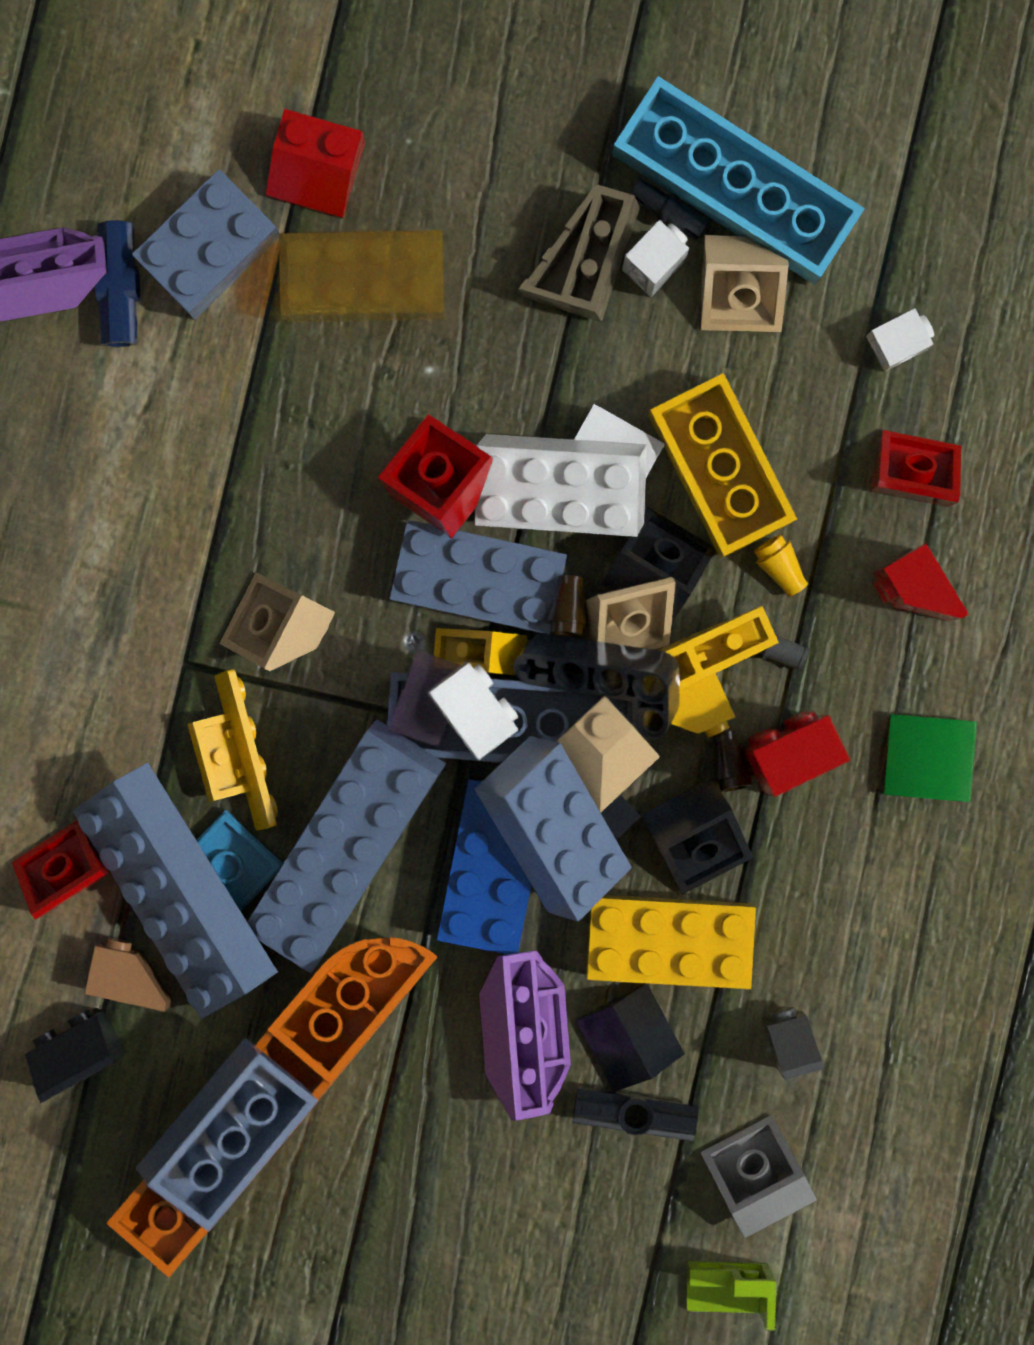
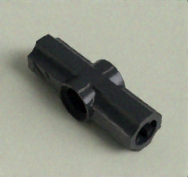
[572,1087,699,1142]

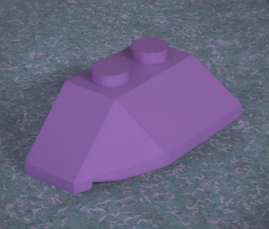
[0,227,106,321]
[479,950,571,1121]

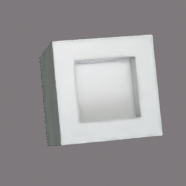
[866,308,934,372]

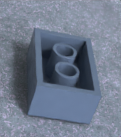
[132,169,281,320]

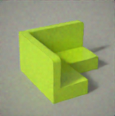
[686,1261,776,1330]

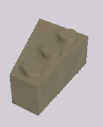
[519,184,640,322]

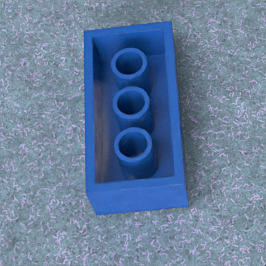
[437,778,531,954]

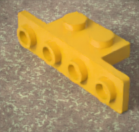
[187,669,278,831]

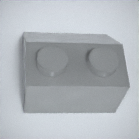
[700,1115,817,1238]

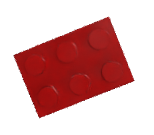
[743,711,851,797]

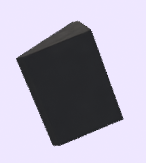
[576,983,685,1092]

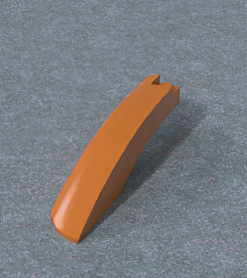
[106,937,438,1278]

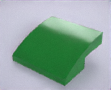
[884,714,977,802]

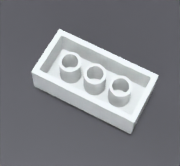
[475,434,647,537]

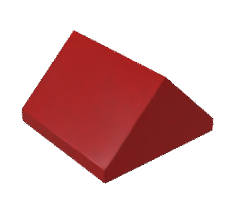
[870,430,962,507]
[11,820,110,919]

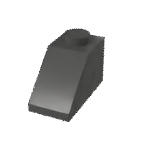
[763,1007,825,1080]

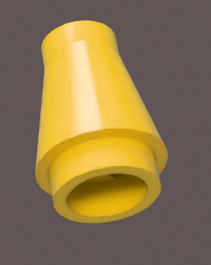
[754,534,808,597]

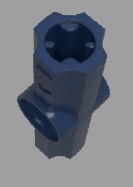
[95,220,140,347]

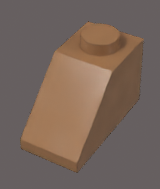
[85,938,172,1011]

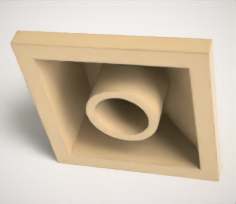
[701,235,789,332]
[219,572,335,671]
[578,577,675,650]
[556,696,660,813]

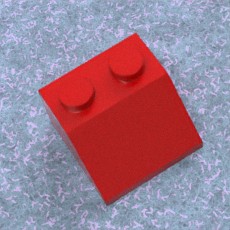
[266,109,366,219]
[378,414,493,539]
[872,543,969,621]

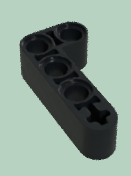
[513,633,680,739]

